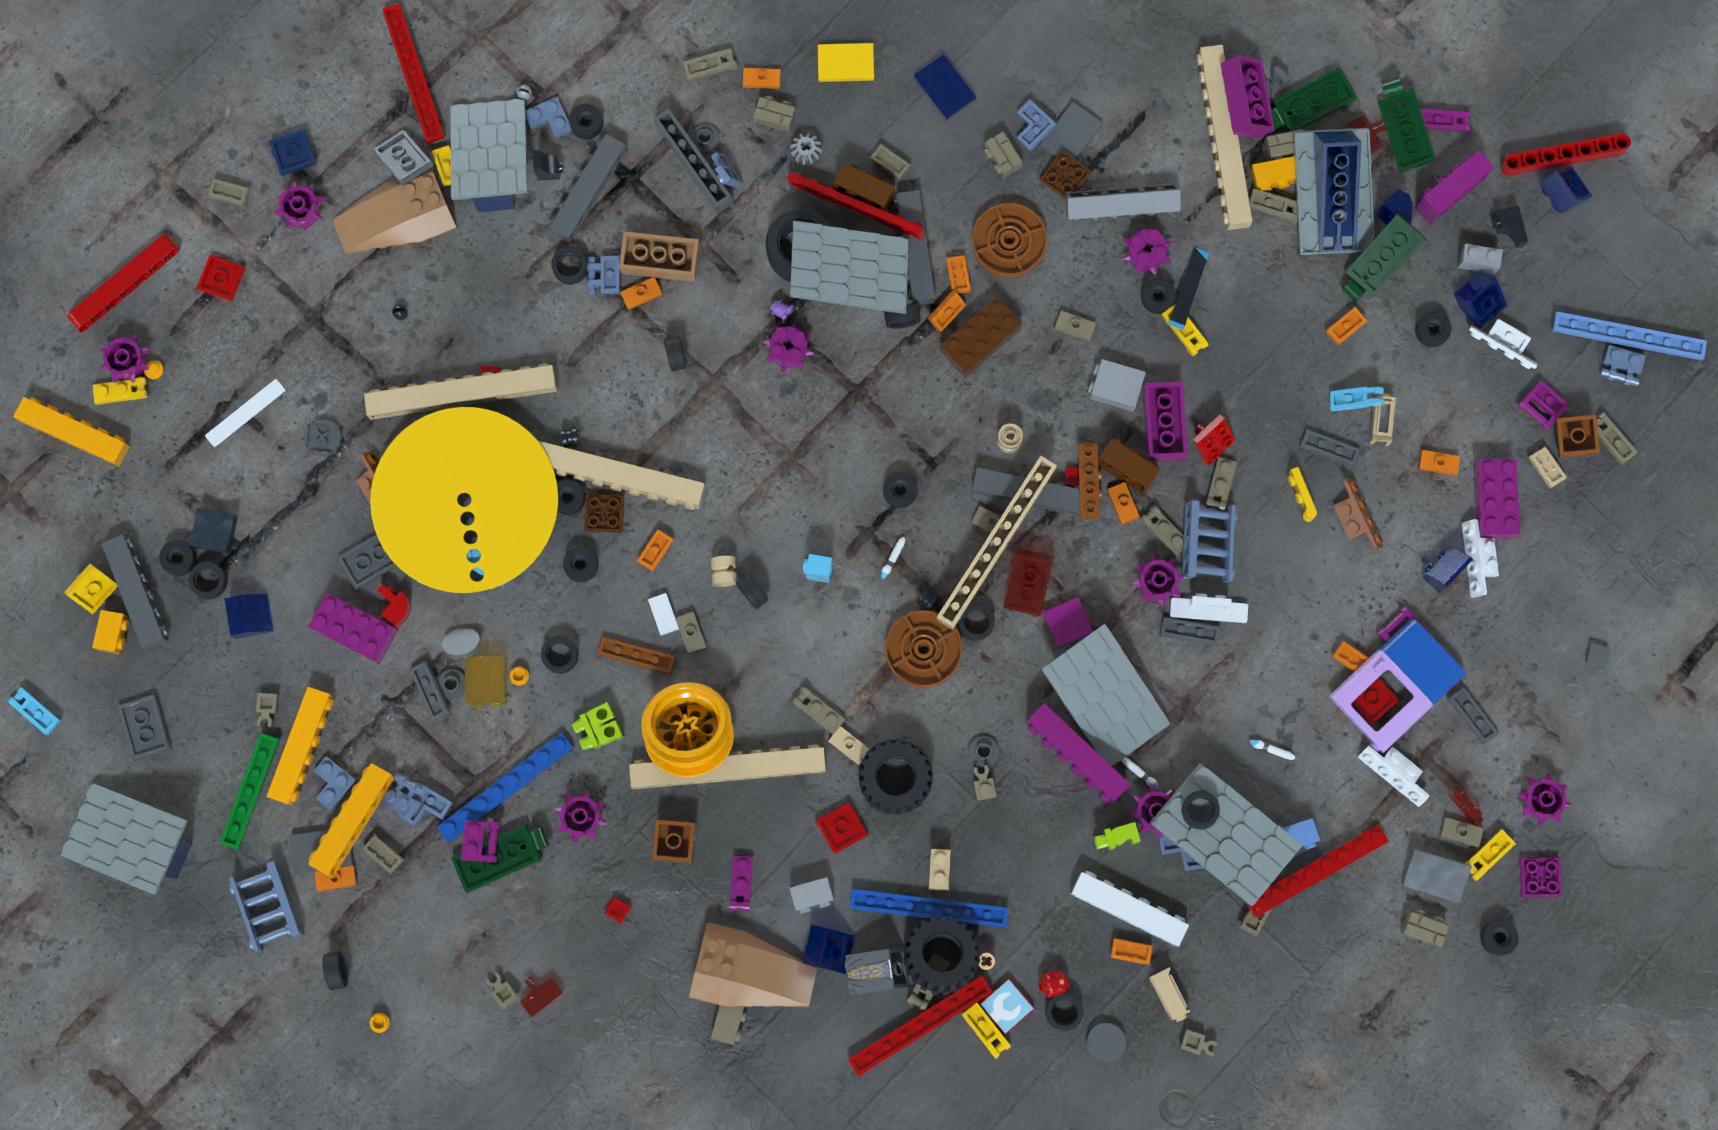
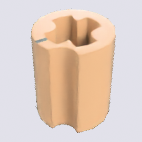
[978,953,995,970]

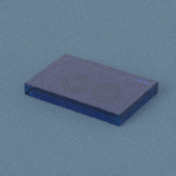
[914,54,976,120]

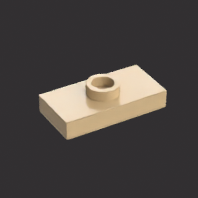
[1528,447,1567,489]
[828,726,869,765]

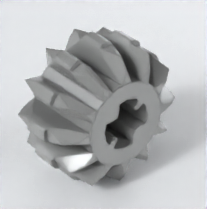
[790,133,822,165]

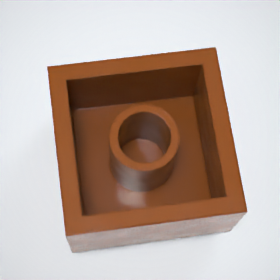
[1557,415,1600,459]
[652,820,697,864]

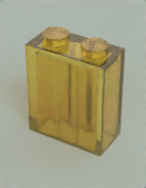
[465,656,507,709]

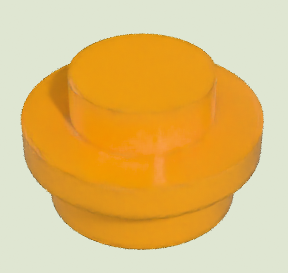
[144,360,164,379]
[510,666,529,686]
[370,1013,390,1033]

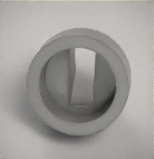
[517,85,532,101]

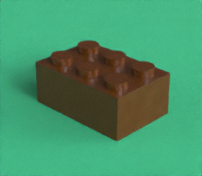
[834,163,894,210]
[1098,439,1161,496]

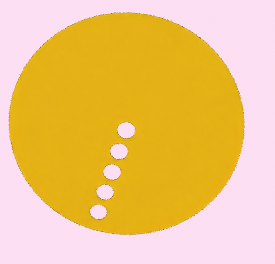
[370,407,558,593]

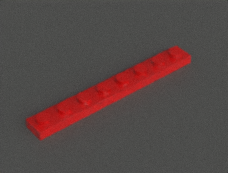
[382,3,445,144]
[787,172,925,241]
[1245,825,1389,918]
[848,976,992,1077]

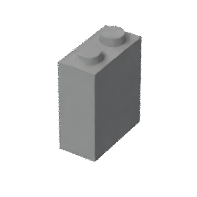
[1088,359,1146,412]

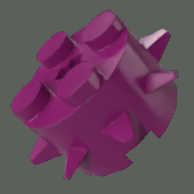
[274,182,325,231]
[1122,227,1172,275]
[763,323,814,373]
[100,335,150,383]
[1132,555,1184,607]
[1517,773,1571,826]
[1129,785,1173,839]
[555,790,607,843]

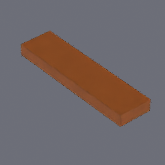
[597,636,676,675]

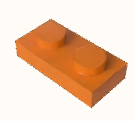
[928,291,966,332]
[1326,307,1367,346]
[637,529,674,572]

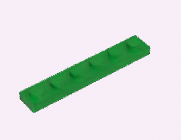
[219,733,280,850]

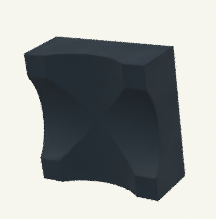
[188,508,238,554]

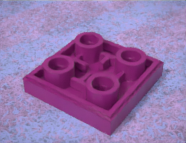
[1043,598,1093,648]
[1519,857,1562,897]

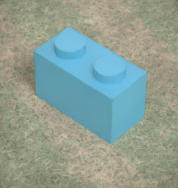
[803,554,833,583]

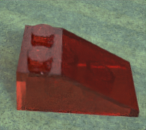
[1003,548,1055,617]

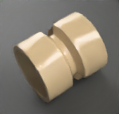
[997,423,1023,454]
[711,556,737,587]

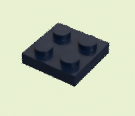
[269,129,317,176]

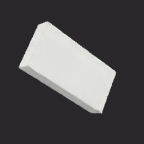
[648,593,679,636]

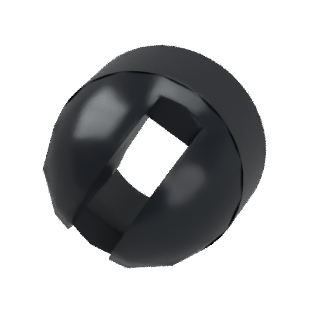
[392,304,408,321]

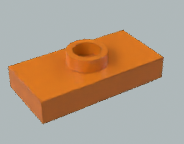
[743,68,781,89]
[946,255,971,294]
[620,277,662,310]
[1418,450,1460,476]
[1107,482,1140,525]
[1332,641,1369,672]
[315,866,357,891]
[1110,938,1153,965]

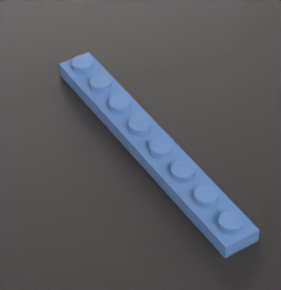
[1552,312,1707,360]

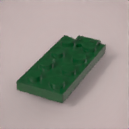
[1270,67,1357,132]
[1378,77,1437,173]
[1342,213,1427,302]
[451,824,550,894]

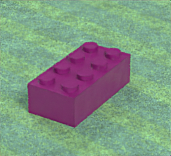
[1221,55,1275,138]
[1416,150,1494,225]
[1142,382,1188,462]
[1473,459,1520,539]
[308,593,398,665]

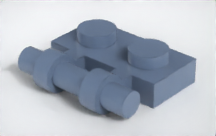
[586,256,620,295]
[1600,345,1646,386]
[380,774,425,820]

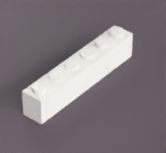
[1071,871,1189,947]

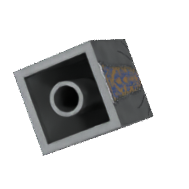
[845,948,910,995]

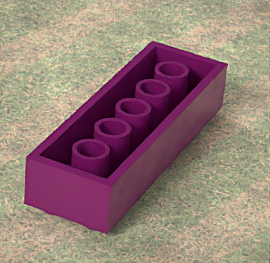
[1026,703,1130,804]

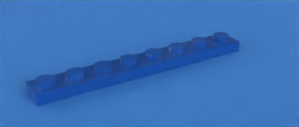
[437,732,574,843]
[850,889,1008,928]

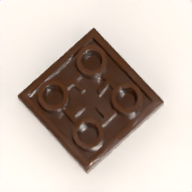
[1040,150,1092,199]
[584,494,625,533]

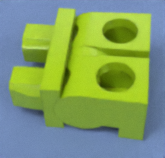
[572,702,625,750]
[1094,822,1141,851]

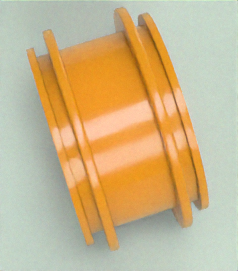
[641,682,734,778]

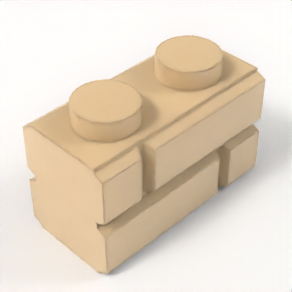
[929,849,950,891]

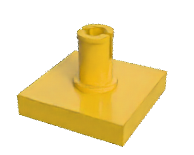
[64,563,118,614]

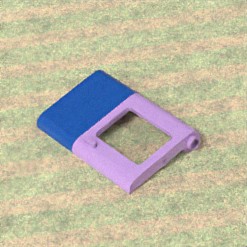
[1329,618,1466,754]

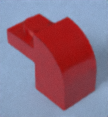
[377,585,411,629]

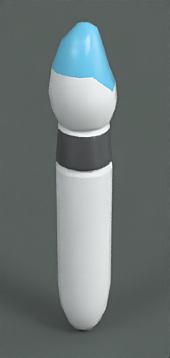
[881,537,905,579]
[1250,740,1295,760]
[1121,757,1159,789]

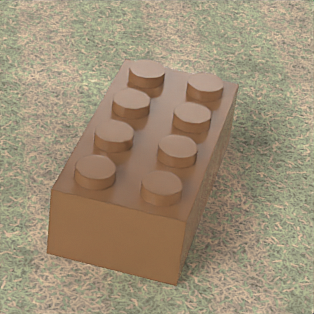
[619,231,700,282]

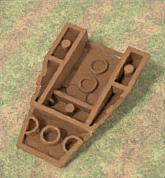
[332,167,457,254]
[689,922,817,1007]

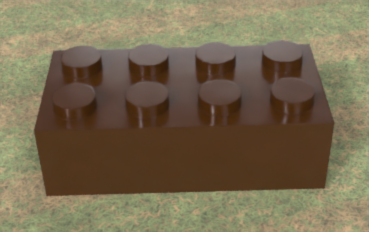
[940,297,1022,378]

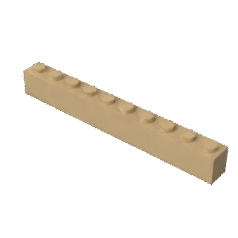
[1196,45,1252,230]
[364,363,557,420]
[538,441,706,510]
[937,456,1057,630]
[629,744,826,789]

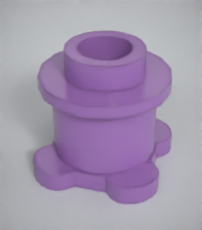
[770,299,794,324]

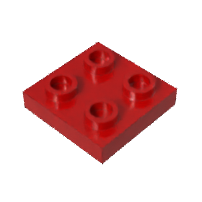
[1193,415,1236,466]

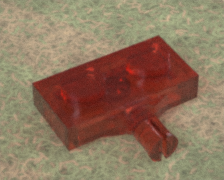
[1347,115,1386,154]
[1448,789,1484,826]
[520,976,563,1018]

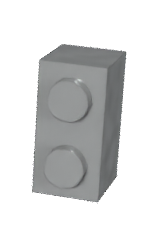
[1458,244,1503,274]
[789,877,834,914]

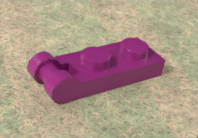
[1421,109,1471,133]
[729,856,753,912]

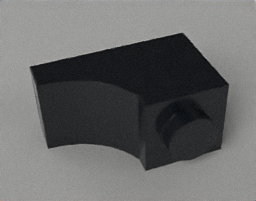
[533,150,563,181]
[1492,206,1528,248]

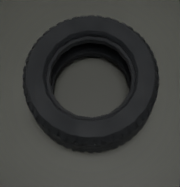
[765,208,833,282]

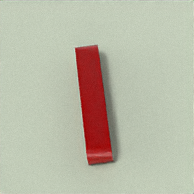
[1500,134,1631,176]
[67,234,180,332]

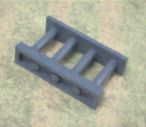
[1182,500,1237,584]
[229,861,304,952]

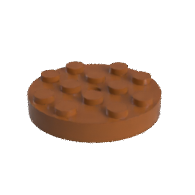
[972,203,1047,279]
[885,610,962,688]

